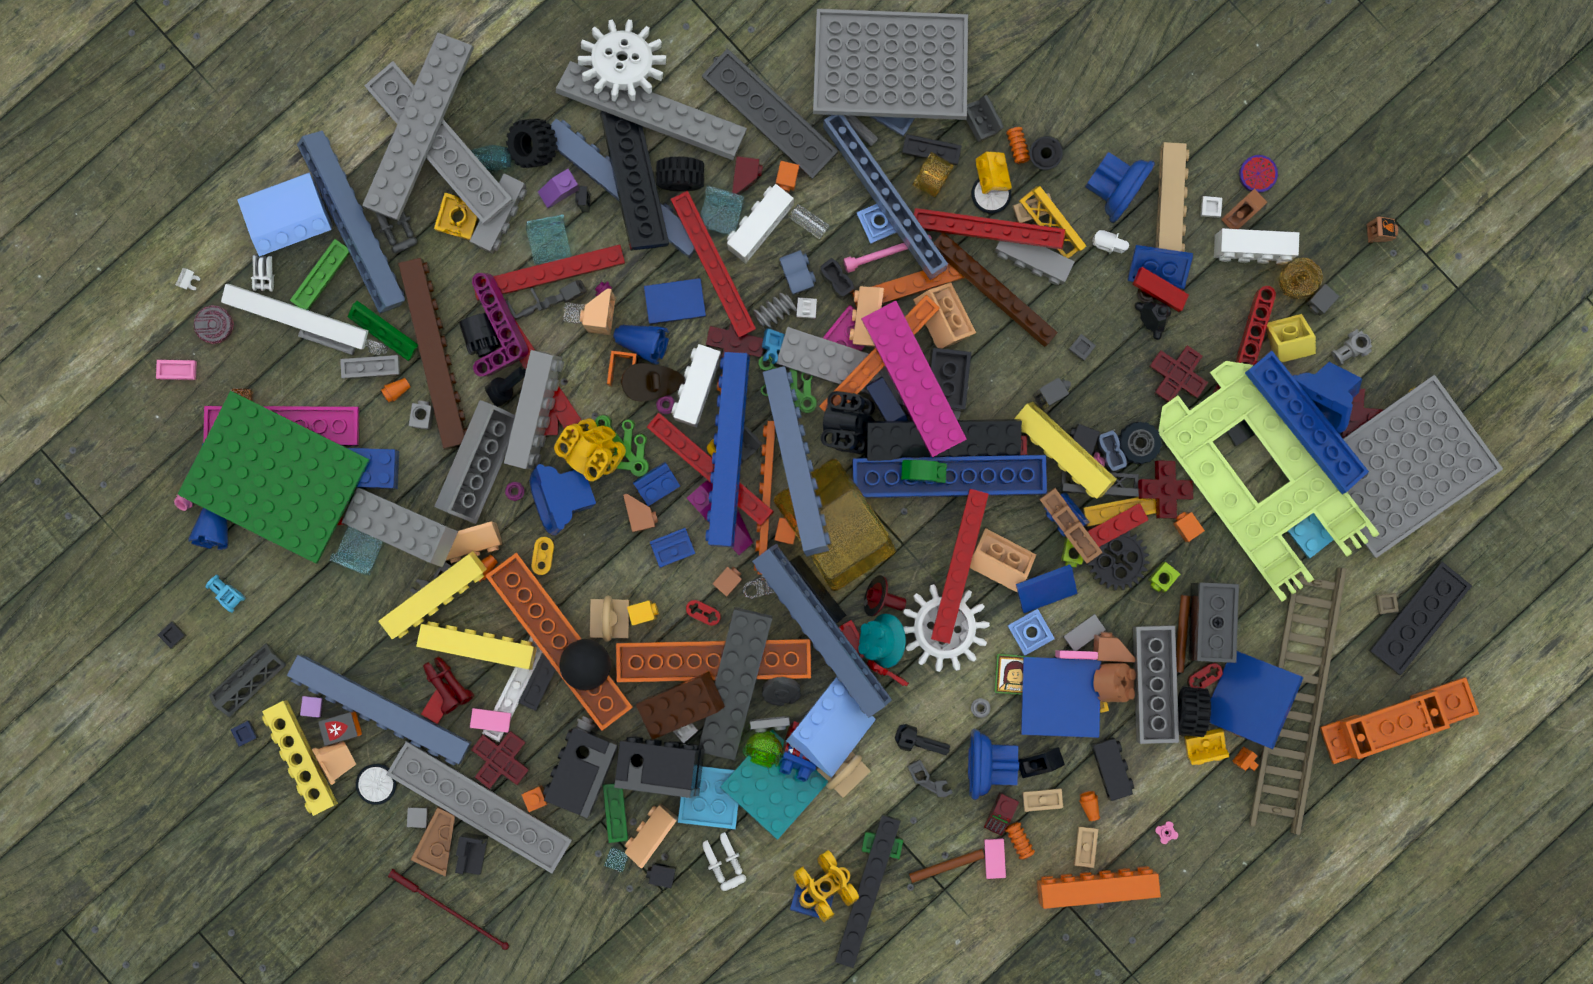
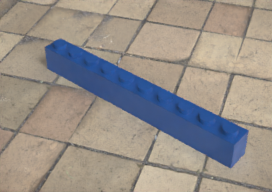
[706,352,750,548]

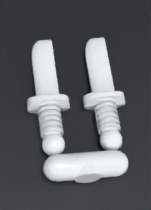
[703,832,747,891]

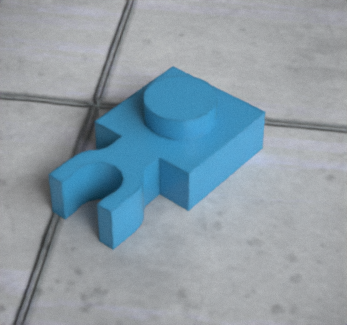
[762,328,785,364]

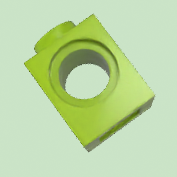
[1061,538,1083,568]
[1148,562,1180,592]

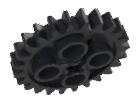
[1087,530,1150,591]

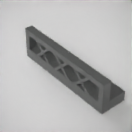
[1060,470,1139,498]
[209,643,286,717]

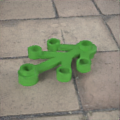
[759,356,817,413]
[595,415,649,476]

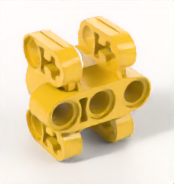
[554,418,626,481]
[793,850,859,922]

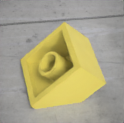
[1266,314,1316,362]

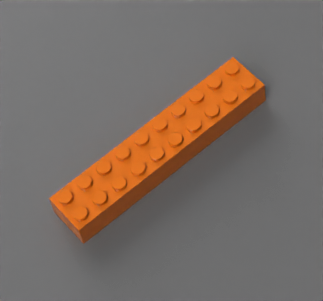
[485,552,633,731]
[616,639,811,682]

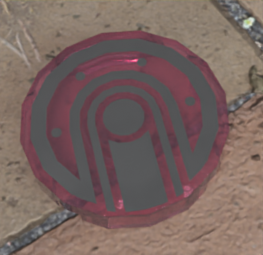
[194,305,234,344]

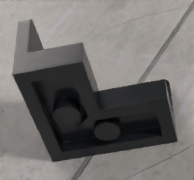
[455,832,488,875]

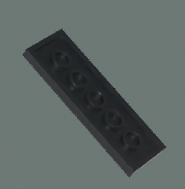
[1369,561,1472,675]

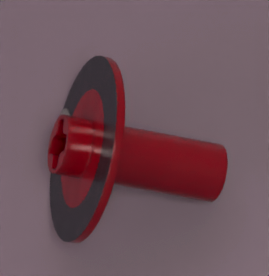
[863,575,906,617]

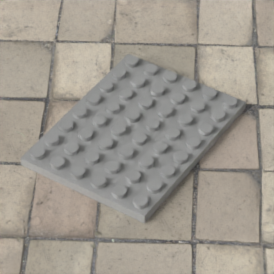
[813,9,968,120]
[1343,375,1503,558]

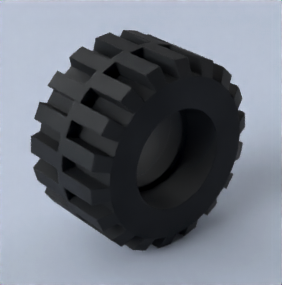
[506,118,558,168]
[656,157,704,191]
[1178,686,1211,737]

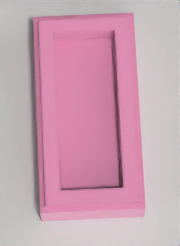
[156,360,197,380]
[1055,650,1098,660]
[470,708,512,733]
[984,838,1006,879]

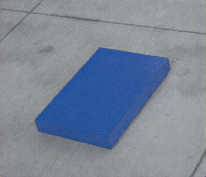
[1128,245,1193,289]
[644,278,706,324]
[1016,565,1078,613]

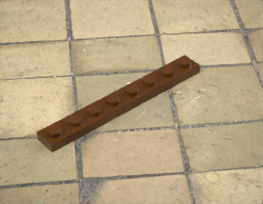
[934,232,1058,347]

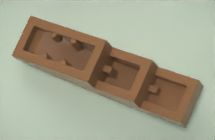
[1039,487,1103,563]

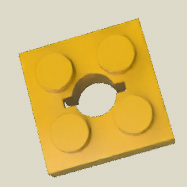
[434,193,478,240]

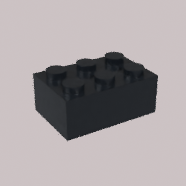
[929,348,971,412]

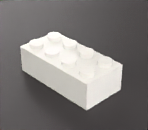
[727,184,794,264]
[1214,228,1299,265]
[671,344,722,428]

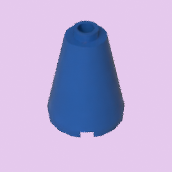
[613,325,669,365]
[188,508,228,550]

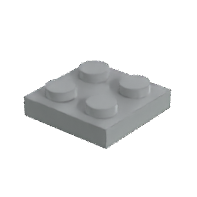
[750,716,790,732]

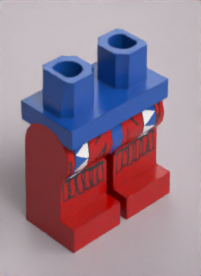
[778,721,816,782]

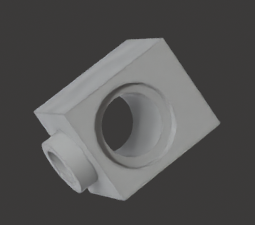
[409,401,434,430]

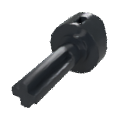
[484,367,526,407]
[895,724,950,756]

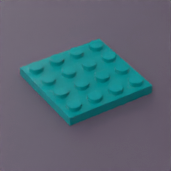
[720,730,828,840]

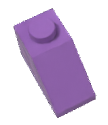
[538,169,579,208]

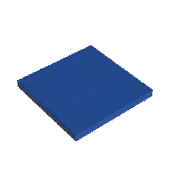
[1210,651,1303,750]
[1021,657,1101,738]

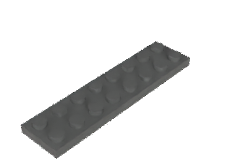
[702,48,838,180]
[699,607,772,760]

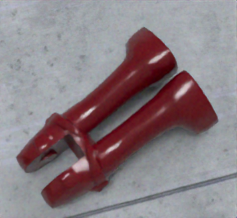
[423,656,475,715]

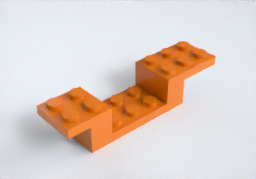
[1319,677,1479,764]

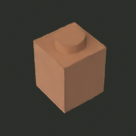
[713,567,742,597]

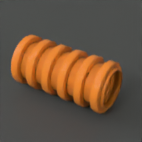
[1006,127,1030,164]
[1005,822,1035,860]

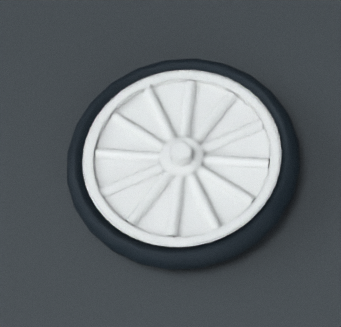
[971,178,1012,214]
[356,764,396,805]

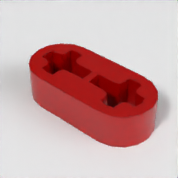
[686,600,721,626]
[1188,663,1222,688]

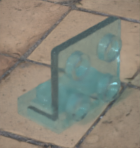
[700,185,745,235]
[526,214,572,264]
[330,526,383,575]

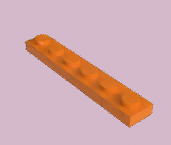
[852,263,965,308]

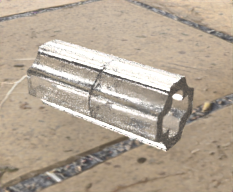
[789,204,829,239]

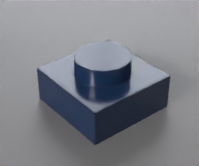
[230,720,258,747]

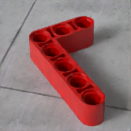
[1235,286,1276,365]

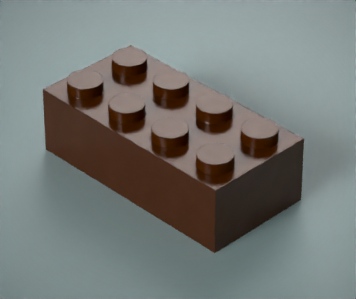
[636,671,725,740]

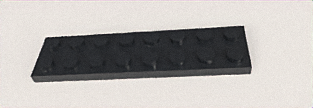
[600,111,669,251]
[867,419,1022,461]

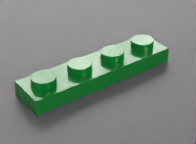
[347,301,418,361]

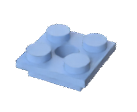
[857,204,897,244]
[1007,609,1055,656]

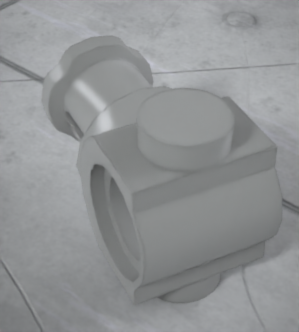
[1331,329,1372,366]

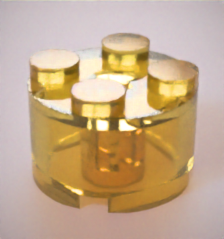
[912,152,954,198]
[1279,258,1323,299]

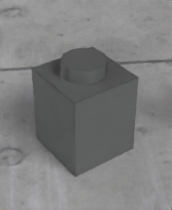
[1306,284,1340,316]

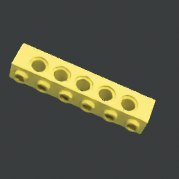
[262,700,338,816]

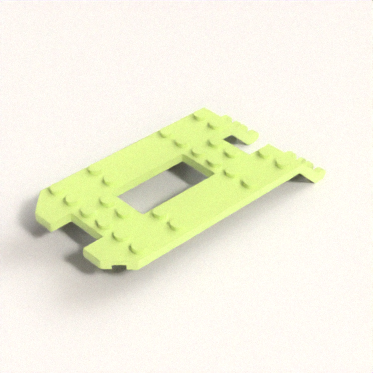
[1158,361,1379,602]

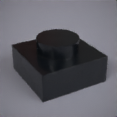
[158,621,187,649]

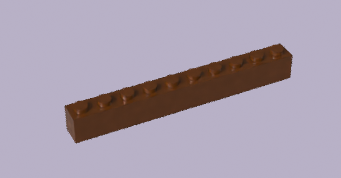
[398,258,468,450]

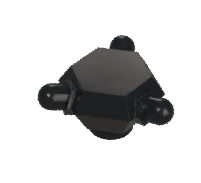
[1135,302,1171,340]

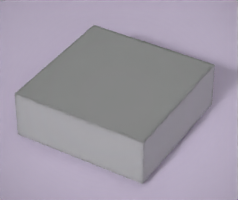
[407,807,428,828]

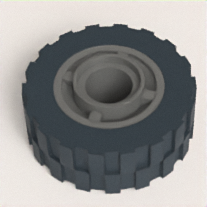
[1118,422,1162,464]

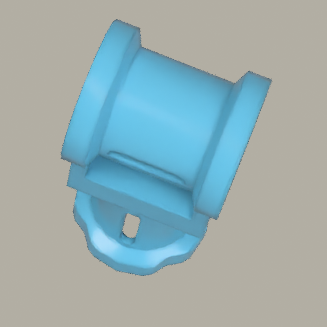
[205,575,246,613]

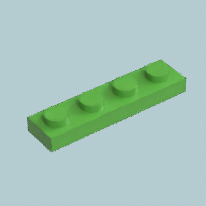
[290,239,350,310]

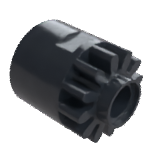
[1030,136,1064,170]
[459,313,500,357]

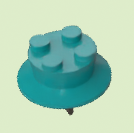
[858,614,906,668]

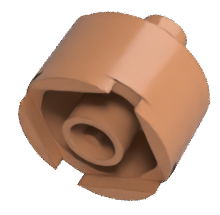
[1093,663,1136,702]

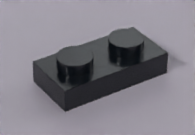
[575,186,591,213]

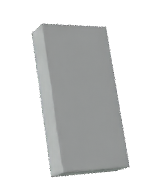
[1063,614,1106,651]

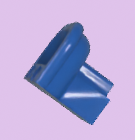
[1085,152,1155,223]
[1293,362,1362,434]
[530,464,596,536]
[968,728,1019,800]

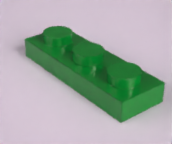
[603,783,628,843]

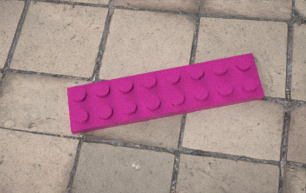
[861,301,967,457]
[203,406,359,446]

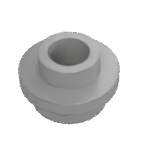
[971,698,990,718]
[577,716,596,732]

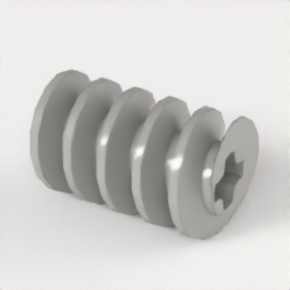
[753,292,797,330]

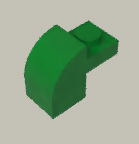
[901,460,947,483]

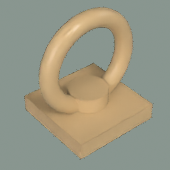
[590,595,630,642]
[816,752,871,798]

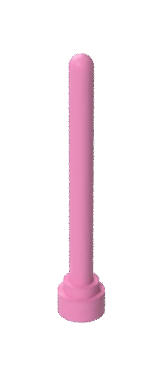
[843,235,932,273]

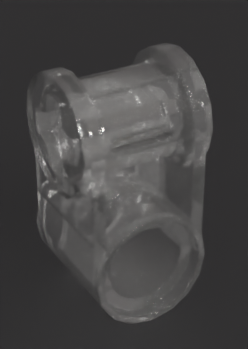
[742,576,775,599]

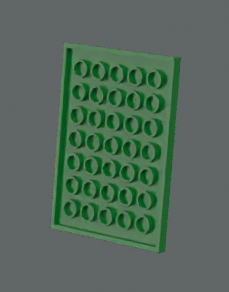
[177,391,370,564]

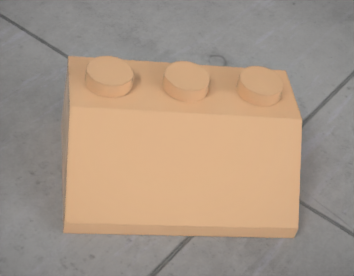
[913,282,976,349]
[849,286,884,347]
[580,289,616,335]
[446,521,503,564]
[970,528,1036,592]
[625,804,678,868]

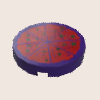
[1239,155,1278,193]

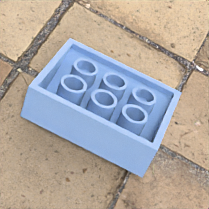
[237,172,333,256]
[786,678,876,778]

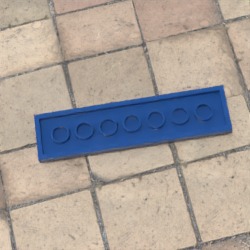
[1245,351,1369,495]

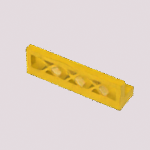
[1019,186,1086,258]

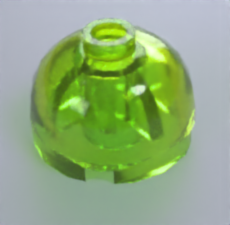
[742,731,783,768]

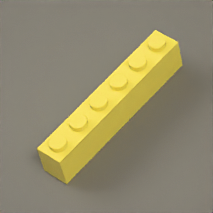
[1014,402,1117,499]
[378,551,487,639]
[416,621,537,670]

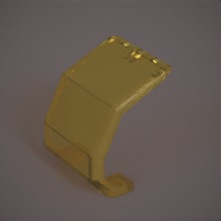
[773,459,896,591]

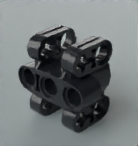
[821,391,875,454]

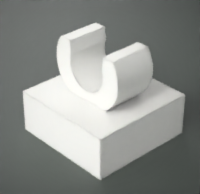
[175,268,200,290]
[796,298,817,319]
[673,723,698,743]

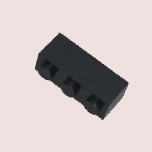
[1091,737,1134,801]

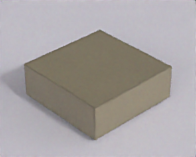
[1375,593,1399,614]

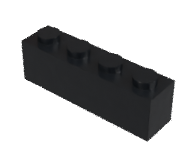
[789,555,847,624]

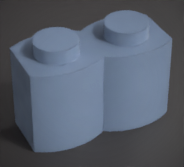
[779,250,816,296]
[1097,430,1127,472]

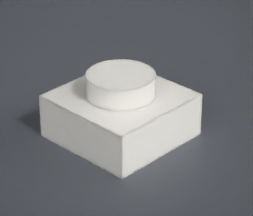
[1201,196,1222,218]

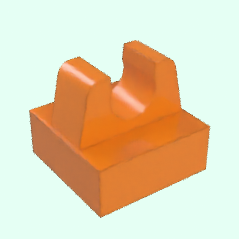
[1232,747,1259,771]

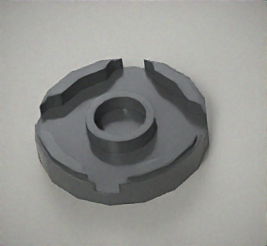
[762,677,801,706]

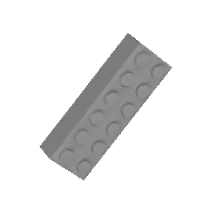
[504,350,564,469]
[434,400,515,524]
[342,487,458,567]
[1133,625,1179,744]

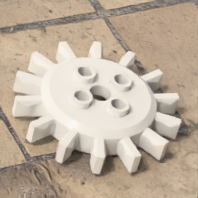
[578,19,666,101]
[903,584,990,672]

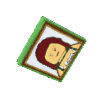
[994,654,1031,695]

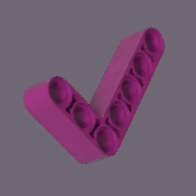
[472,273,528,377]

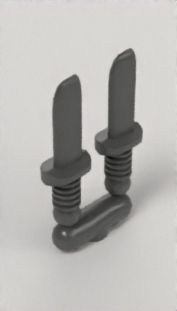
[375,211,418,253]

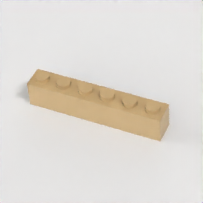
[1156,142,1189,252]

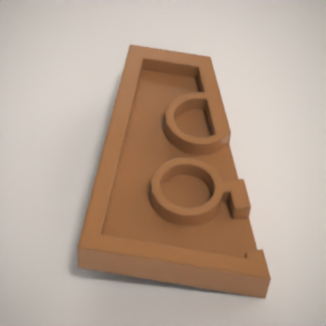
[411,807,455,877]

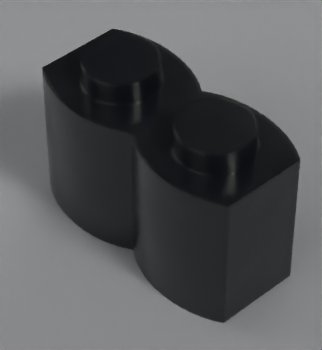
[820,258,854,300]

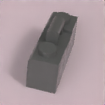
[1033,378,1071,410]

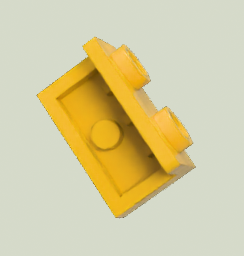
[975,151,1012,194]
[1184,728,1229,765]

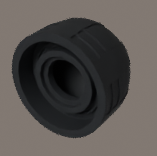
[559,639,611,690]

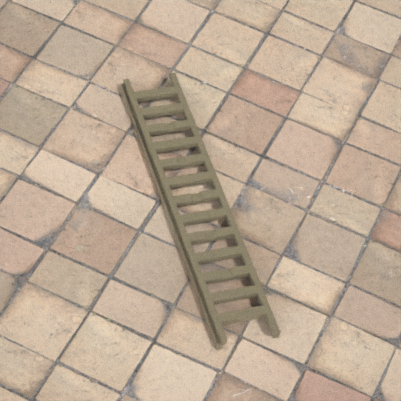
[1249,560,1347,835]

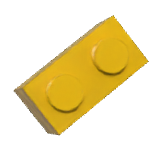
[627,600,659,626]

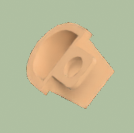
[311,741,356,785]

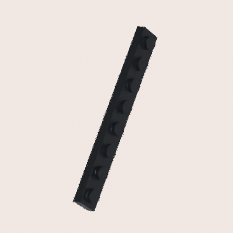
[835,814,901,968]

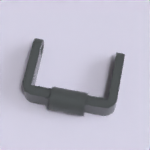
[506,287,540,319]

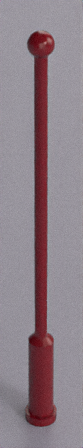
[388,869,509,950]

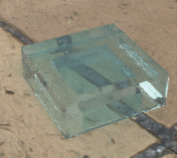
[604,847,628,872]

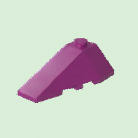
[687,480,753,555]

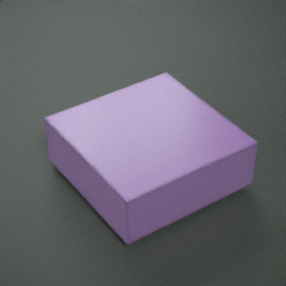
[300,696,323,718]

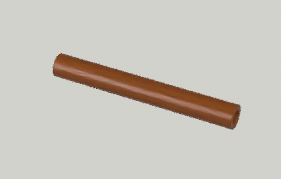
[1176,595,1191,673]
[909,849,985,883]

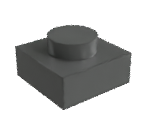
[1069,334,1096,361]

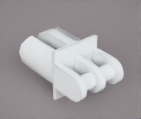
[1092,230,1129,255]
[251,255,275,292]

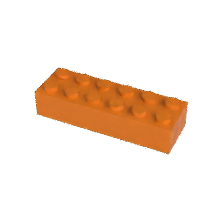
[1037,866,1161,909]

